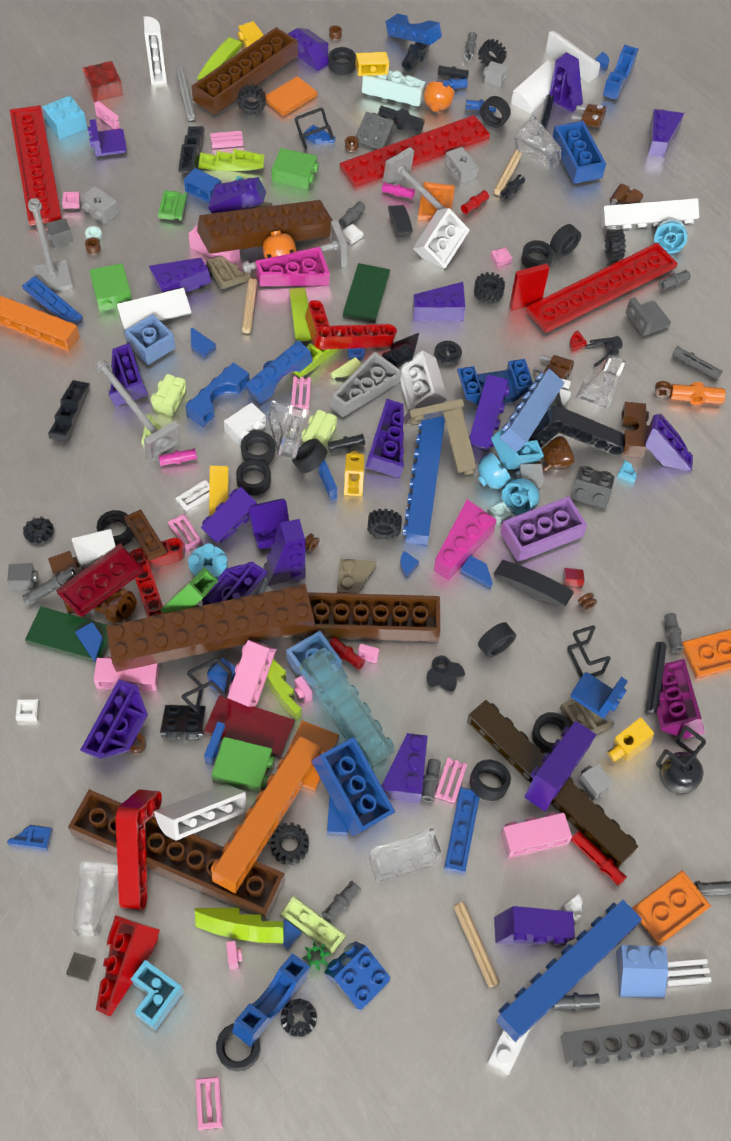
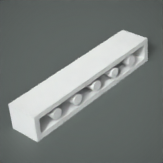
[599,199,699,231]

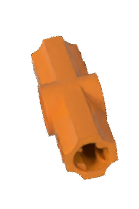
[669,382,726,405]

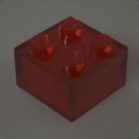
[83,61,123,102]

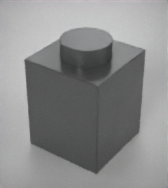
[45,218,73,247]
[7,563,39,590]

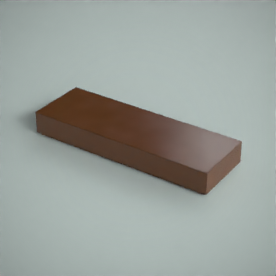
[124,509,166,561]

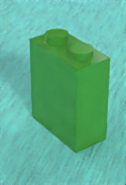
[271,148,319,189]
[89,263,132,311]
[160,567,218,614]
[212,737,275,794]

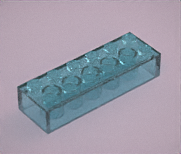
[298,647,395,768]

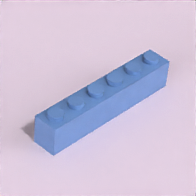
[499,369,565,452]

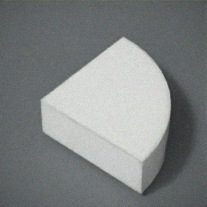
[560,894,583,925]

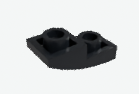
[388,205,413,235]

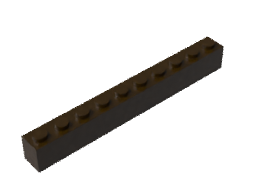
[467,700,639,869]

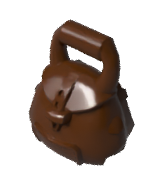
[535,436,574,472]
[93,588,137,623]

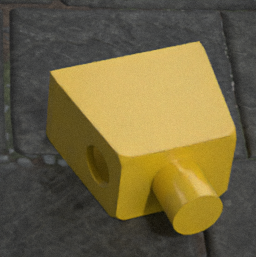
[344,451,364,496]
[606,717,654,762]

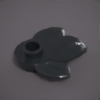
[426,655,465,692]

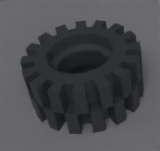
[478,39,507,67]
[238,84,266,115]
[605,229,626,260]
[474,272,505,304]
[367,508,402,539]
[270,822,309,865]

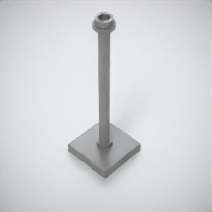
[383,147,464,223]
[28,198,73,292]
[242,220,348,273]
[96,360,180,462]

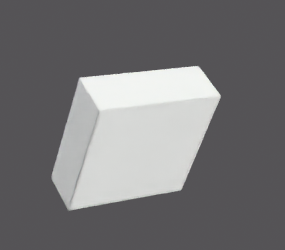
[342,224,363,245]
[15,699,39,721]

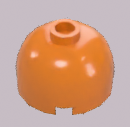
[423,82,455,112]
[262,230,297,258]

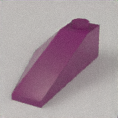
[657,659,705,738]

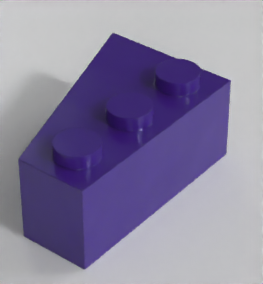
[208,177,266,214]
[412,282,466,321]
[109,343,148,407]
[200,487,258,546]
[494,906,575,946]

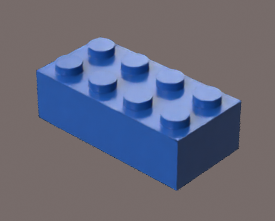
[552,121,606,184]
[311,737,395,836]

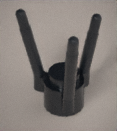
[585,336,623,367]

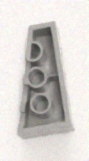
[329,352,402,417]

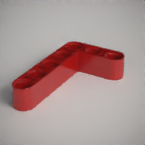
[305,300,397,350]
[130,538,185,617]
[116,789,162,911]

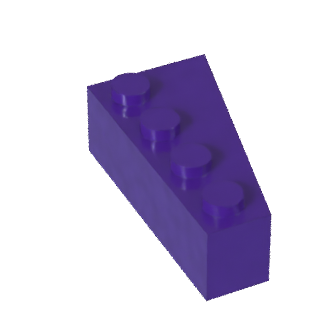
[469,374,511,452]
[365,399,404,478]
[263,519,306,586]
[524,721,597,812]

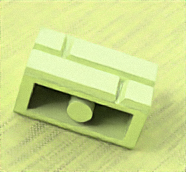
[151,374,187,417]
[301,410,337,447]

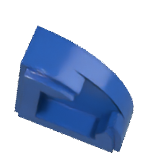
[595,52,609,69]
[400,551,419,577]
[282,919,302,951]

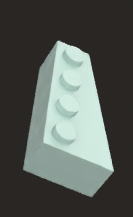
[362,70,425,106]

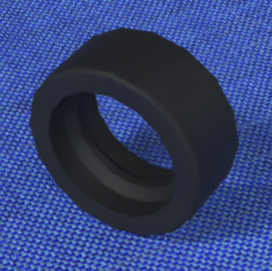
[328,47,356,75]
[480,96,511,128]
[550,224,582,257]
[521,240,554,268]
[240,431,275,464]
[292,439,328,473]
[236,459,271,496]
[96,510,133,546]
[478,622,517,658]
[532,712,571,753]
[469,759,511,801]
[216,1023,261,1072]

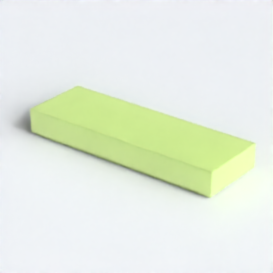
[280,896,346,955]

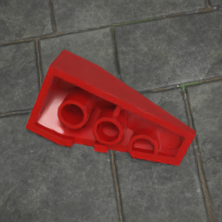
[96,915,160,1016]

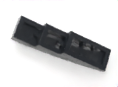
[178,126,205,173]
[48,380,90,441]
[493,559,574,607]

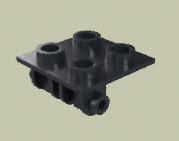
[381,333,419,367]
[160,705,206,740]

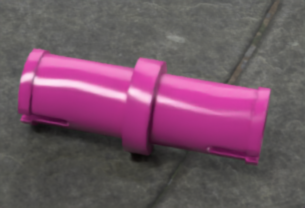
[382,182,415,199]
[159,448,197,467]

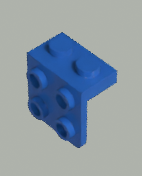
[570,672,628,719]
[323,941,390,1010]

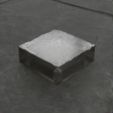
[66,952,96,982]

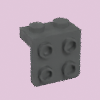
[355,111,397,150]
[625,297,671,336]
[570,466,615,509]

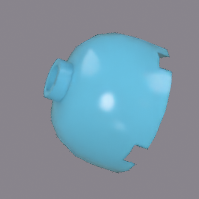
[654,219,688,254]
[477,452,512,489]
[502,478,540,516]

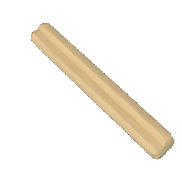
[494,150,522,196]
[242,278,257,334]
[454,902,500,988]

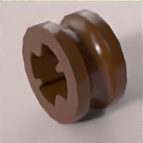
[329,25,342,40]
[345,136,359,151]
[85,237,101,254]
[655,381,671,398]
[305,533,320,553]
[578,593,597,611]
[130,733,146,754]

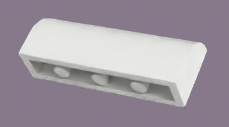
[144,16,167,84]
[546,31,600,83]
[511,60,555,114]
[117,288,191,330]
[154,784,247,840]

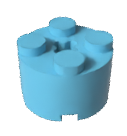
[188,543,228,579]

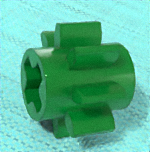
[302,941,331,971]

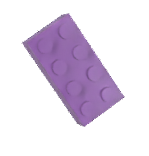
[500,496,587,563]

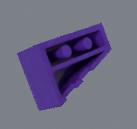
[549,52,583,113]
[648,109,684,157]
[149,258,211,294]
[381,733,428,803]

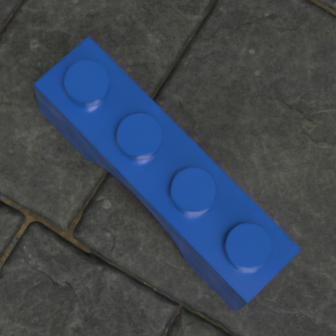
[385,13,442,45]
[603,45,639,100]
[245,340,313,405]
[185,362,250,428]
[232,953,310,1047]

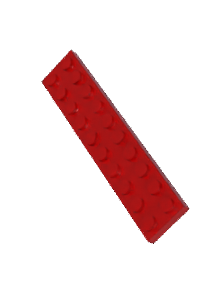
[10,105,62,226]
[340,115,490,188]
[526,242,678,334]

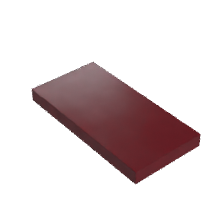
[56,543,144,617]
[204,695,295,759]

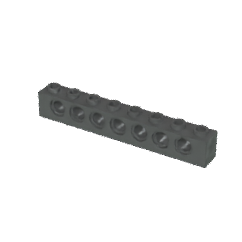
[560,1009,731,1068]

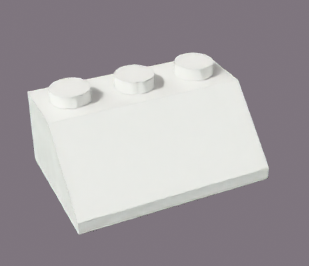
[413,208,470,269]
[398,350,448,411]
[72,529,116,571]

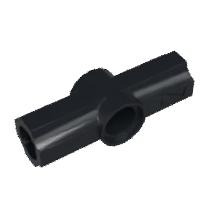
[402,42,430,72]
[378,105,425,133]

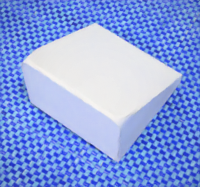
[556,388,571,408]

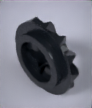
[434,341,462,365]
[23,516,54,544]
[280,998,317,1037]

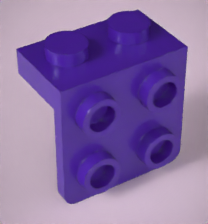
[87,119,127,156]
[249,498,289,549]

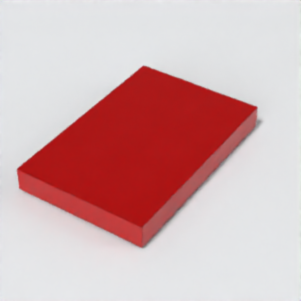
[509,264,550,311]

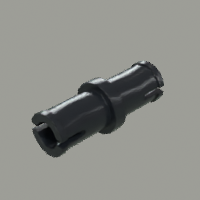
[438,65,469,79]
[500,174,525,200]
[328,433,365,453]

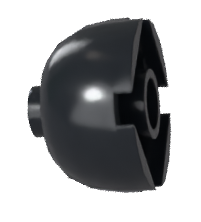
[660,752,704,794]

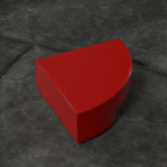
[569,330,587,352]

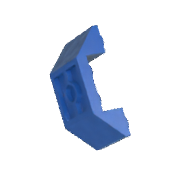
[457,359,533,405]

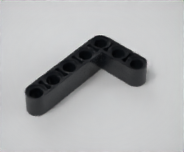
[528,406,624,455]

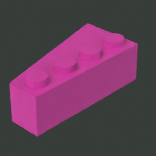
[255,247,330,286]
[434,499,497,581]

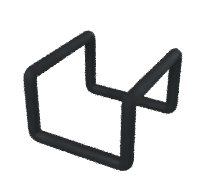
[295,108,334,149]
[567,625,611,677]
[181,658,232,712]
[656,726,706,769]

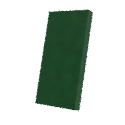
[343,263,390,323]
[25,606,109,661]

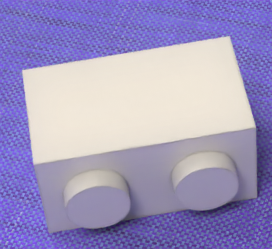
[224,402,266,445]

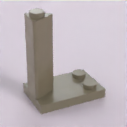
[404,399,477,476]

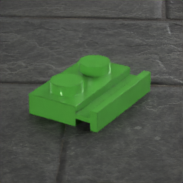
[158,190,188,221]

